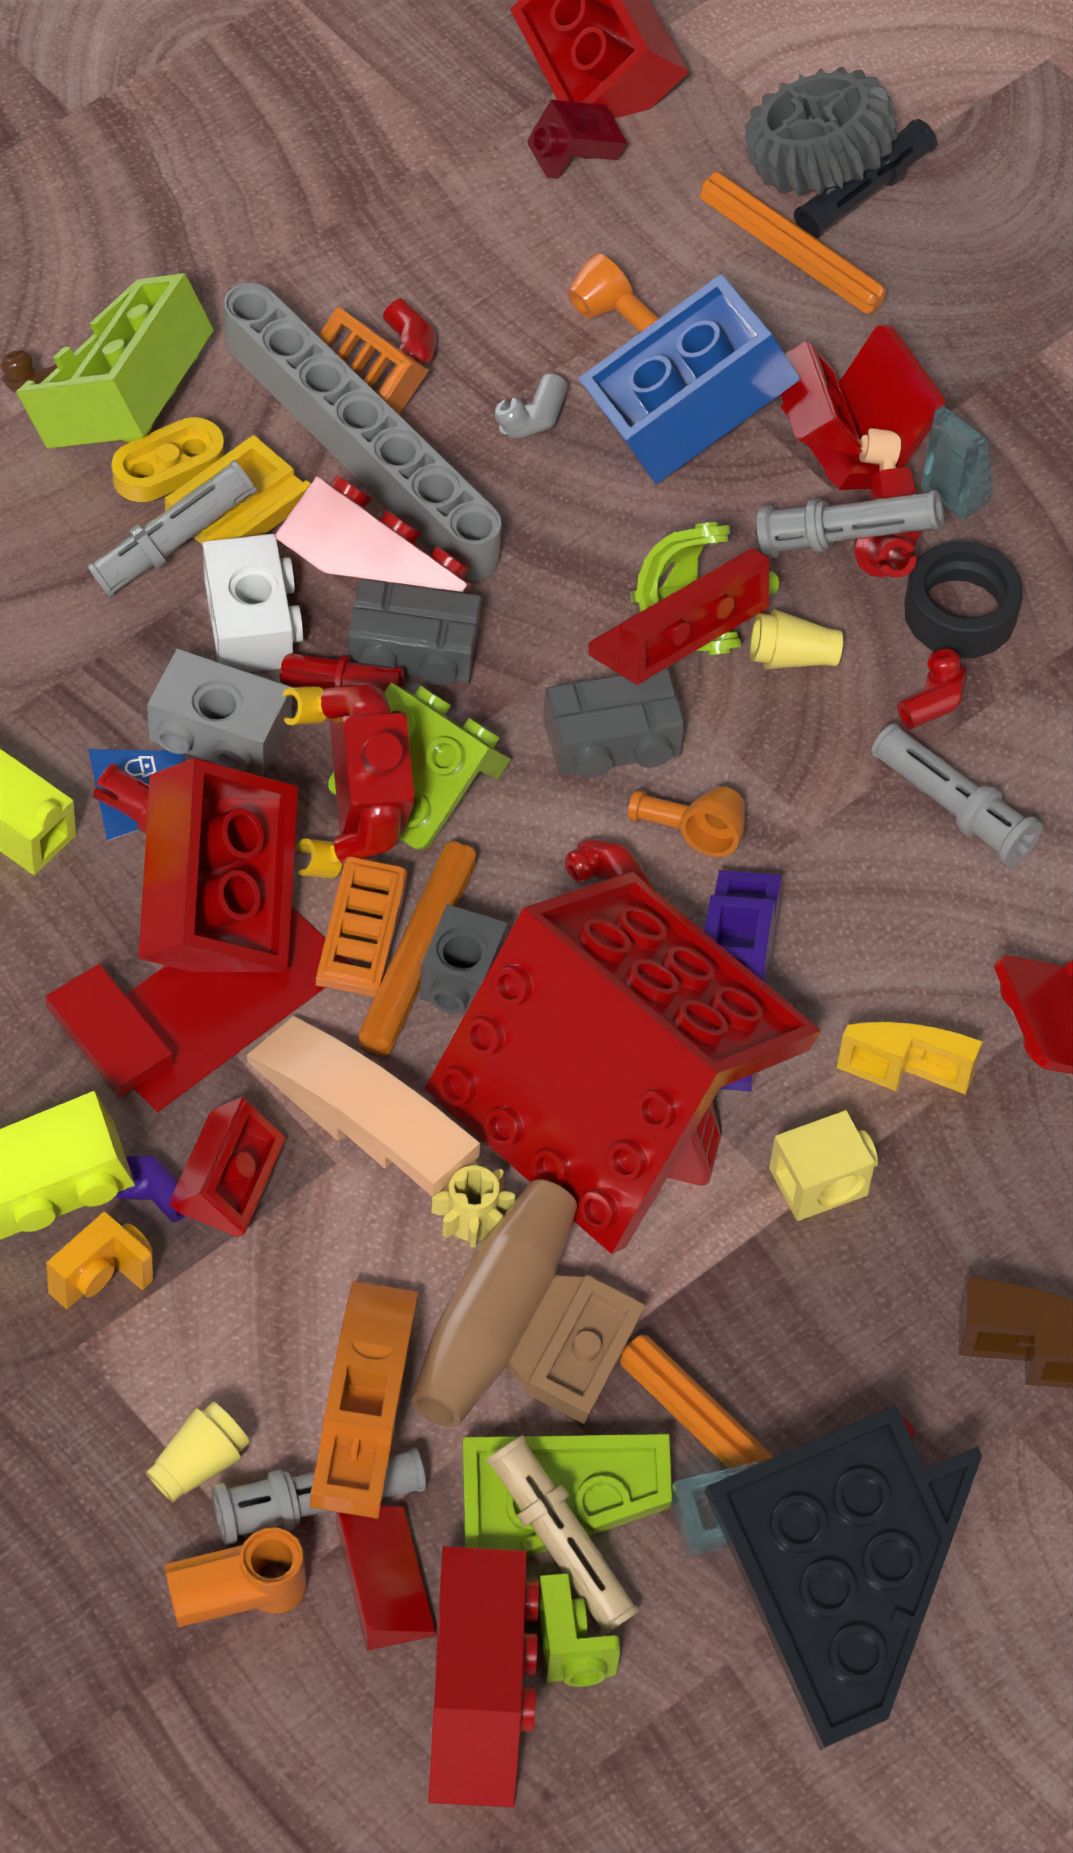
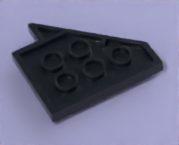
[703,1405,982,1750]

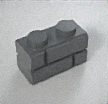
[348,579,481,686]
[543,668,684,778]

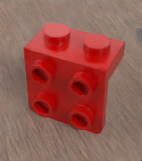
[781,325,945,490]
[994,955,1073,1074]

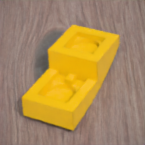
[836,1022,983,1095]

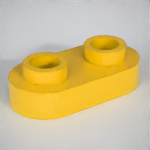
[111,417,224,502]

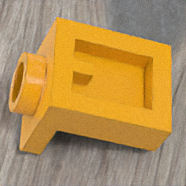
[46,1211,153,1310]

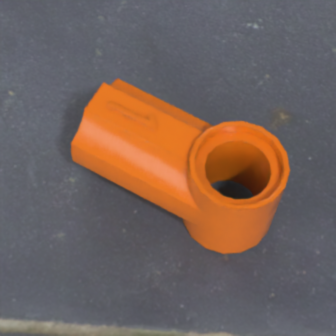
[164,1527,307,1628]

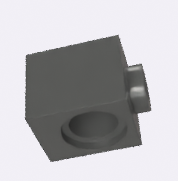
[420,904,508,1014]

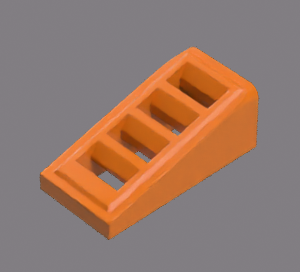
[318,306,429,415]
[316,857,407,997]

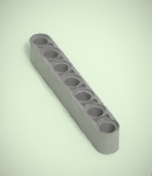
[224,283,502,581]

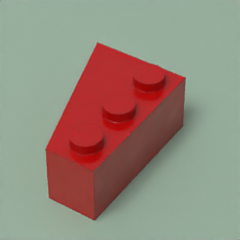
[428,1546,539,1808]

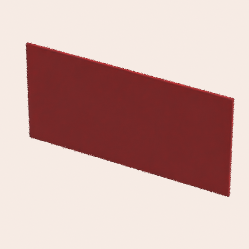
[125,906,353,1113]

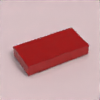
[45,964,173,1098]

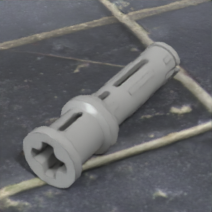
[757,490,944,559]
[871,723,1043,868]
[211,1447,426,1546]

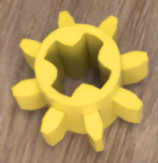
[431,1160,515,1247]

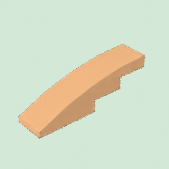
[247,1016,480,1197]

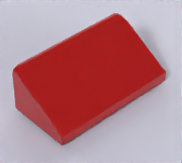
[781,341,863,456]
[169,1096,286,1238]
[336,1506,435,1651]

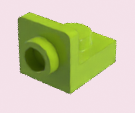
[538,1573,620,1687]

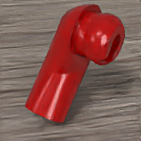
[383,298,436,364]
[897,649,966,730]
[564,839,656,891]

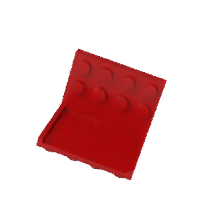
[425,872,822,1254]

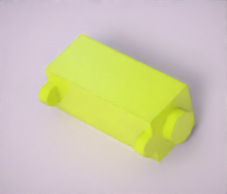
[0,749,76,876]

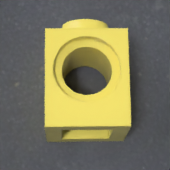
[769,1110,878,1221]

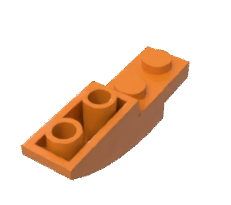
[309,1281,419,1519]

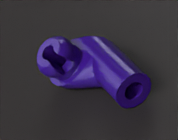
[114,1156,186,1223]

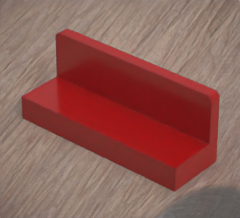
[588,548,769,685]

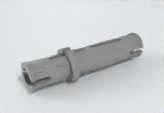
[87,460,257,598]

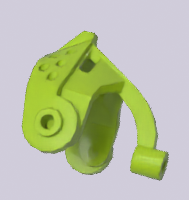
[630,522,779,655]

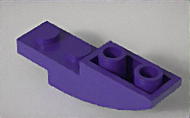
[704,870,782,1092]

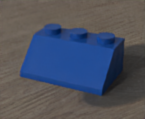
[578,273,800,484]

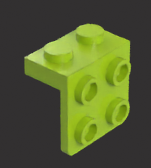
[328,682,511,850]

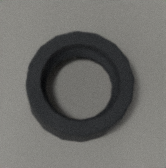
[904,541,1023,659]

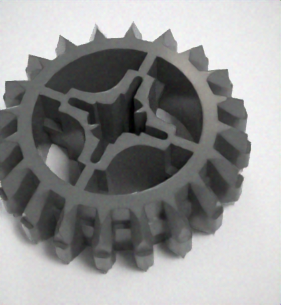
[744,67,898,196]

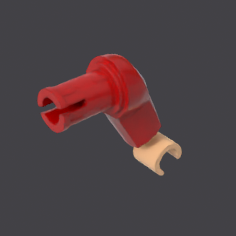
[853,428,922,578]

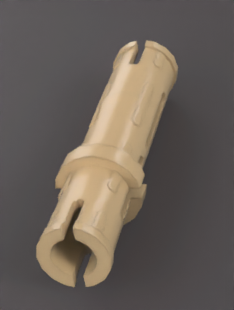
[486,1435,640,1636]

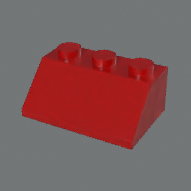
[510,0,689,119]
[138,758,298,973]

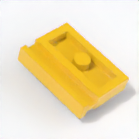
[165,435,311,545]

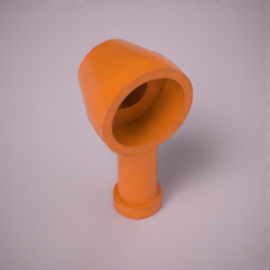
[567,253,659,332]
[628,786,745,857]

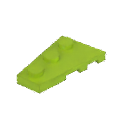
[462,1434,672,1558]

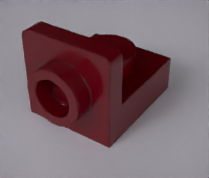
[527,100,628,179]

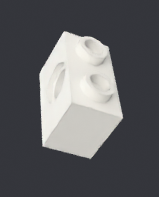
[203,534,303,672]

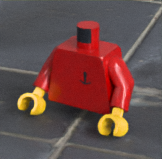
[282,685,414,879]

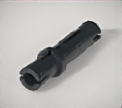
[794,119,937,238]

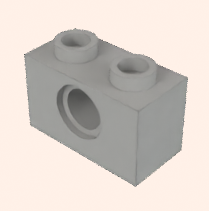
[147,649,292,777]

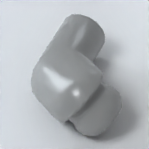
[494,374,568,440]

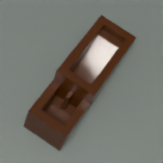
[959,1277,1073,1388]

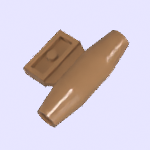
[411,1180,646,1428]

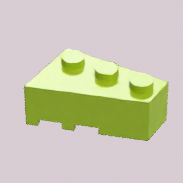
[16,273,214,448]

